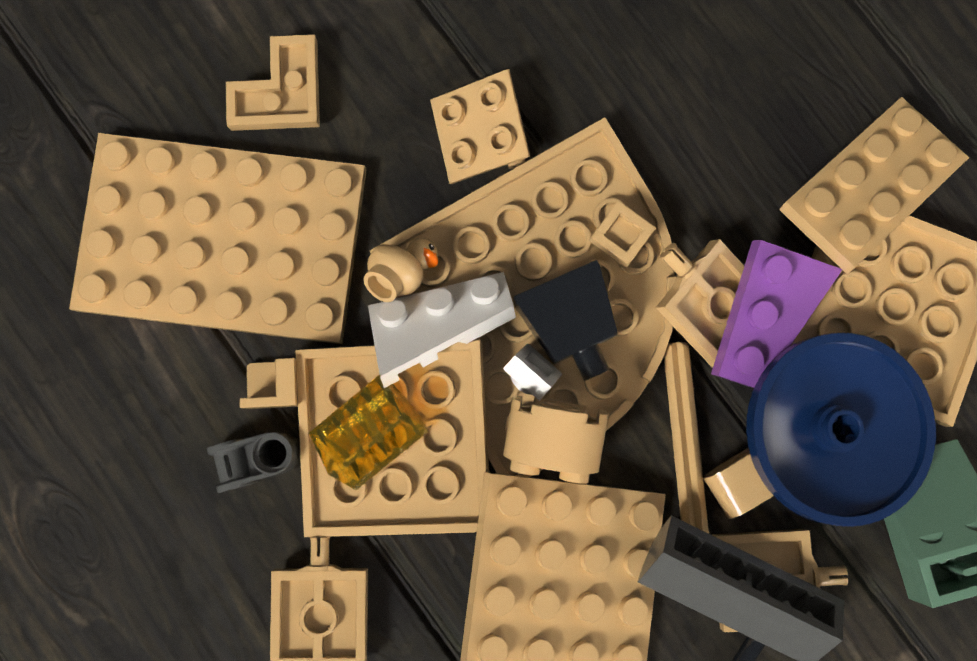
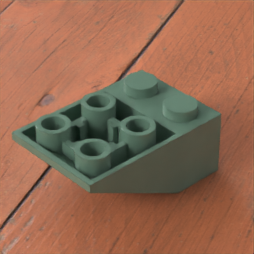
[884,439,977,608]

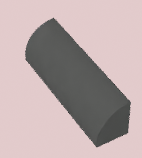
[638,515,845,661]

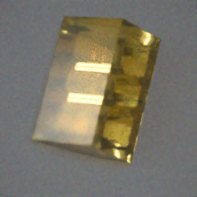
[309,375,429,490]

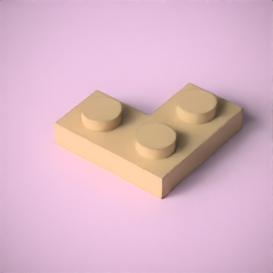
[226,35,320,131]

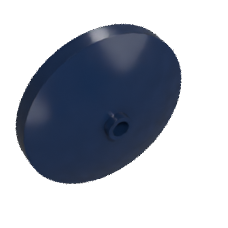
[746,333,936,527]

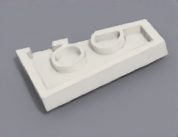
[368,272,516,388]

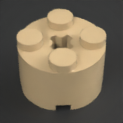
[503,396,609,484]

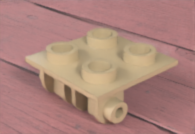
[430,69,530,184]

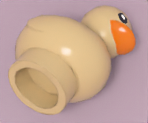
[364,238,438,302]

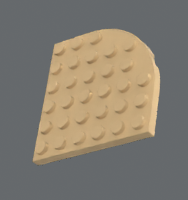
[370,117,677,477]

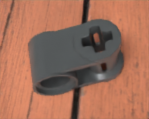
[206,432,301,493]

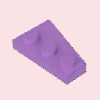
[711,240,842,388]

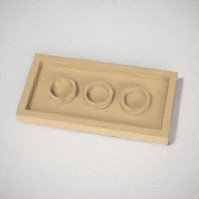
[779,97,970,274]

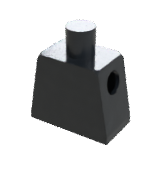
[513,260,618,381]

